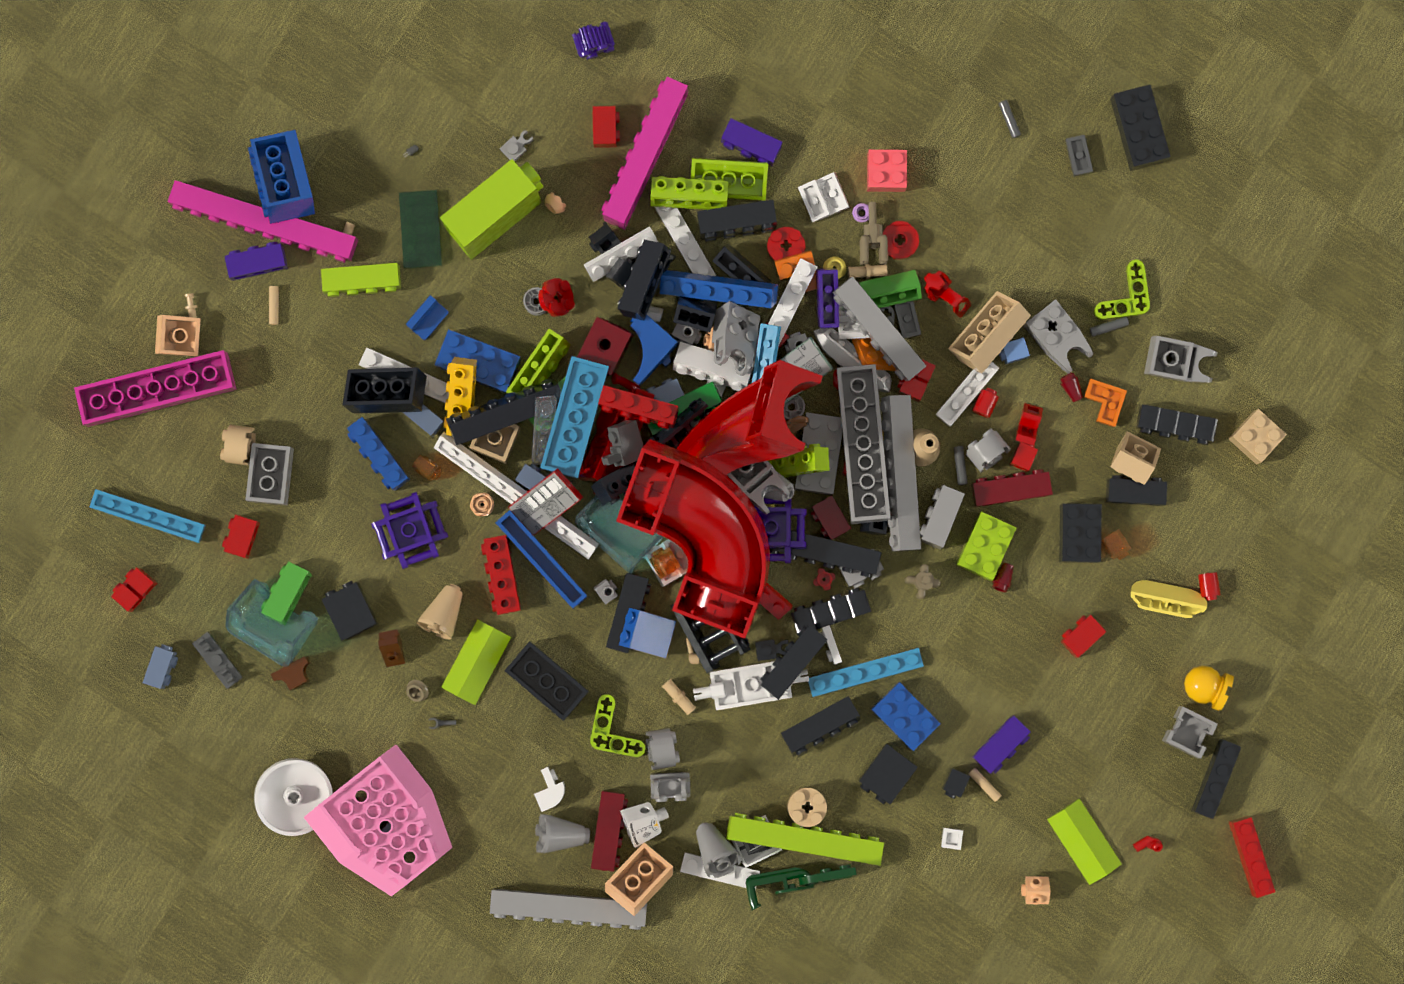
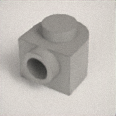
[593,579,618,605]

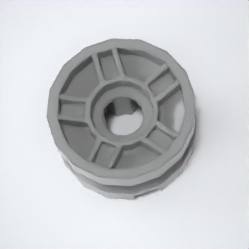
[523,287,547,316]
[784,395,805,421]

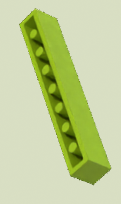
[726,813,884,866]

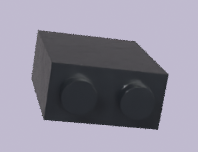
[673,296,718,332]
[322,581,378,641]
[858,743,918,805]

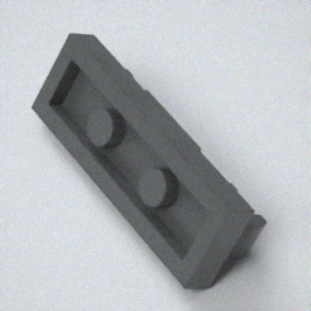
[192,632,243,689]

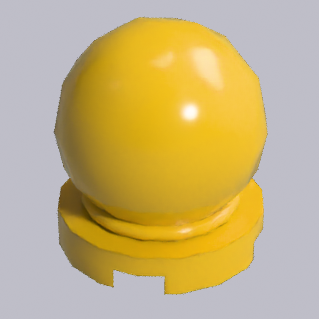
[1184,665,1234,711]

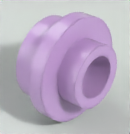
[852,203,869,223]

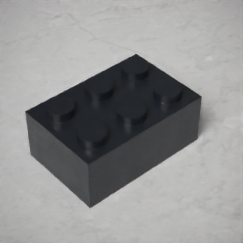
[1059,503,1102,563]

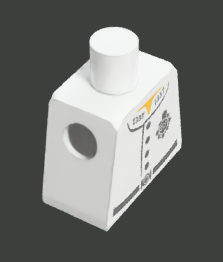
[620,802,669,848]

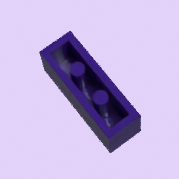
[721,118,783,166]
[224,242,288,281]
[816,268,839,328]
[972,715,1030,774]

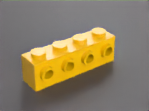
[444,357,477,436]

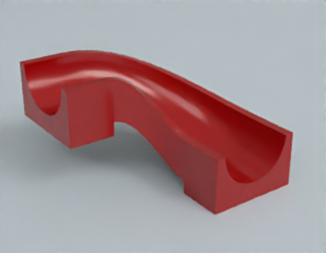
[677,360,823,475]
[616,439,770,638]

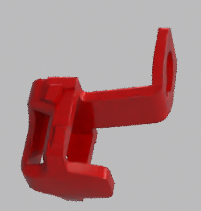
[924,270,971,318]

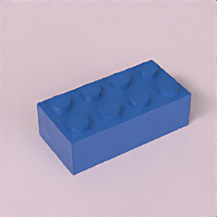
[435,329,521,394]

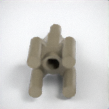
[860,202,888,265]
[904,564,941,599]

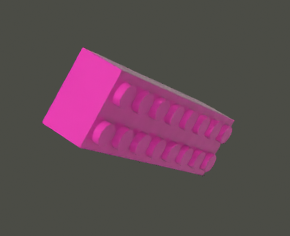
[601,76,688,230]
[74,350,237,427]

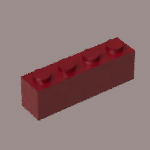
[971,469,1053,507]
[591,790,628,872]

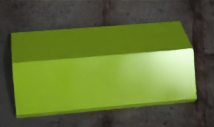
[691,158,768,200]
[442,619,512,705]
[1047,799,1122,885]

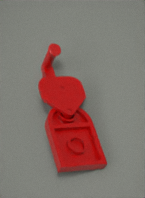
[578,373,640,481]

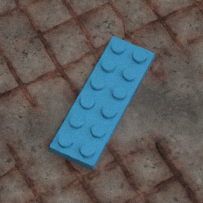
[540,356,609,479]

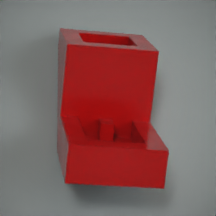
[1015,403,1043,446]

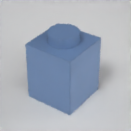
[999,338,1030,364]

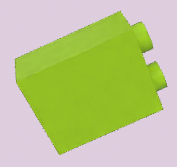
[440,159,544,260]

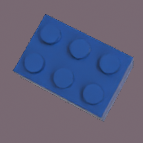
[871,682,941,751]

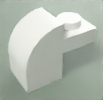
[534,767,565,812]

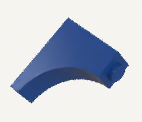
[630,315,678,387]

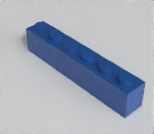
[660,270,778,308]
[495,510,588,609]

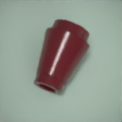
[1060,372,1083,402]
[992,563,1014,593]

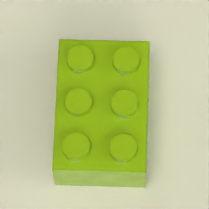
[956,512,1016,581]

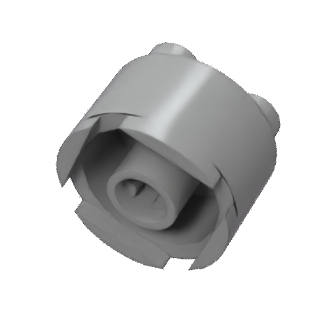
[966,428,1011,473]
[646,728,680,770]

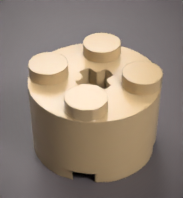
[220,425,256,466]
[787,787,827,827]

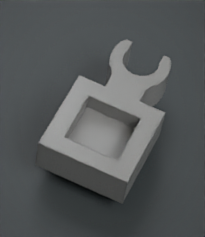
[499,130,533,161]

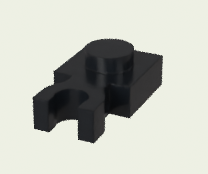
[755,639,788,661]

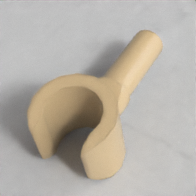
[686,638,699,664]

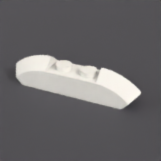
[814,328,891,392]

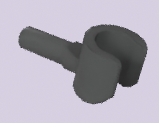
[429,718,456,729]

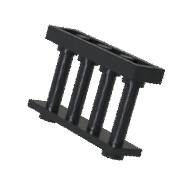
[643,398,709,449]
[670,604,751,673]

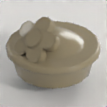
[406,680,429,702]

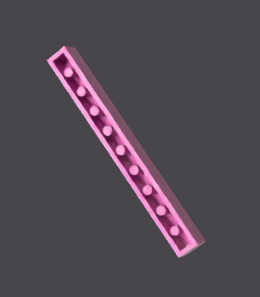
[168,180,358,263]

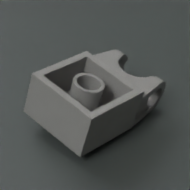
[1023,300,1093,374]
[712,301,760,376]
[1144,336,1218,383]
[726,461,790,515]
[650,772,691,802]

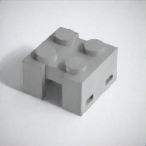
[1162,706,1218,759]

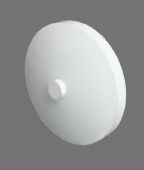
[254,758,333,836]

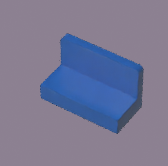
[406,295,449,340]

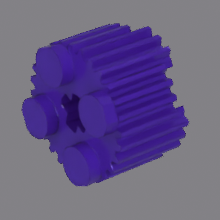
[572,22,615,60]

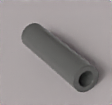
[998,100,1021,139]
[1089,317,1129,337]
[954,446,968,485]

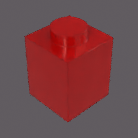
[1009,442,1038,472]

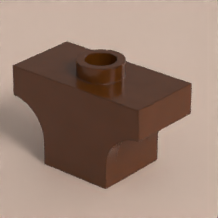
[378,629,405,667]
[270,656,311,690]

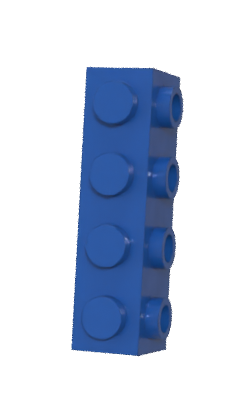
[347,417,410,491]

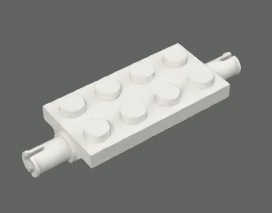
[693,661,809,710]

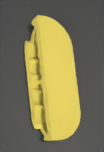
[1131,580,1207,618]

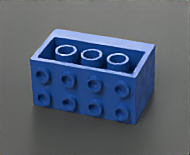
[248,130,315,224]

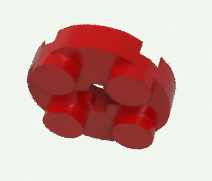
[883,221,919,260]
[767,227,805,261]
[538,278,575,317]

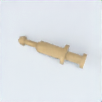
[184,293,198,318]

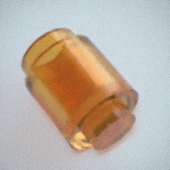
[412,455,442,482]

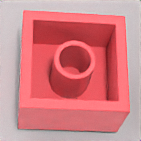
[867,149,907,192]

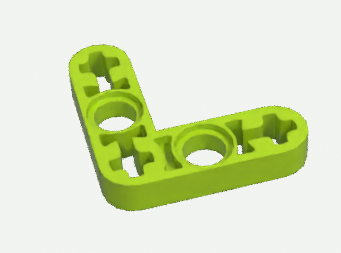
[1094,259,1150,320]
[590,694,646,757]

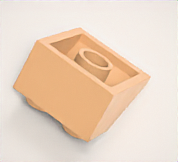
[155,315,200,356]

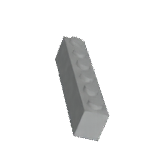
[833,277,926,381]

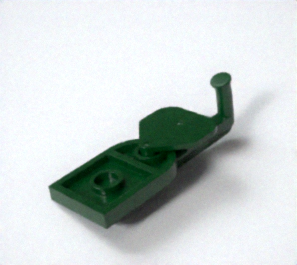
[745,864,857,911]

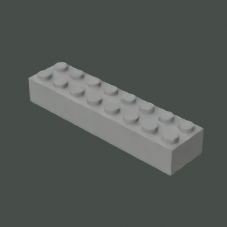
[837,364,890,524]

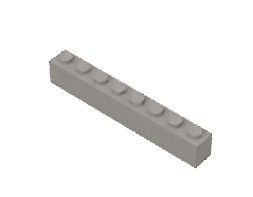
[880,395,921,551]
[490,889,647,930]

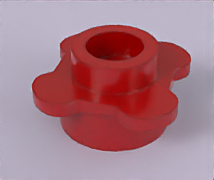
[813,568,835,591]

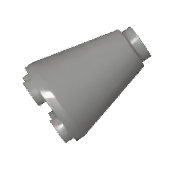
[535,814,590,853]

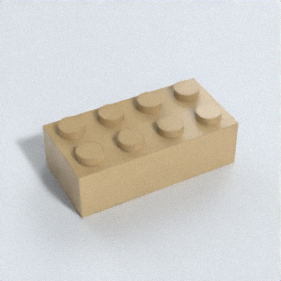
[948,291,1031,374]

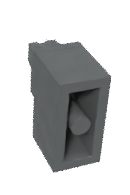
[602,420,643,466]

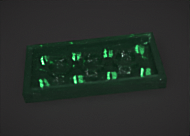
[399,190,442,269]

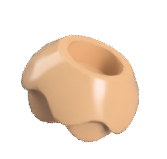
[545,192,566,214]
[470,493,494,516]

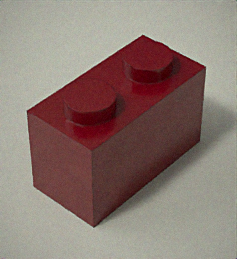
[810,496,851,540]

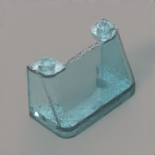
[575,496,663,574]
[225,579,318,667]

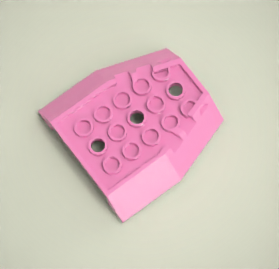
[304,745,452,896]

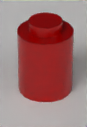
[972,388,999,418]
[1198,572,1221,601]

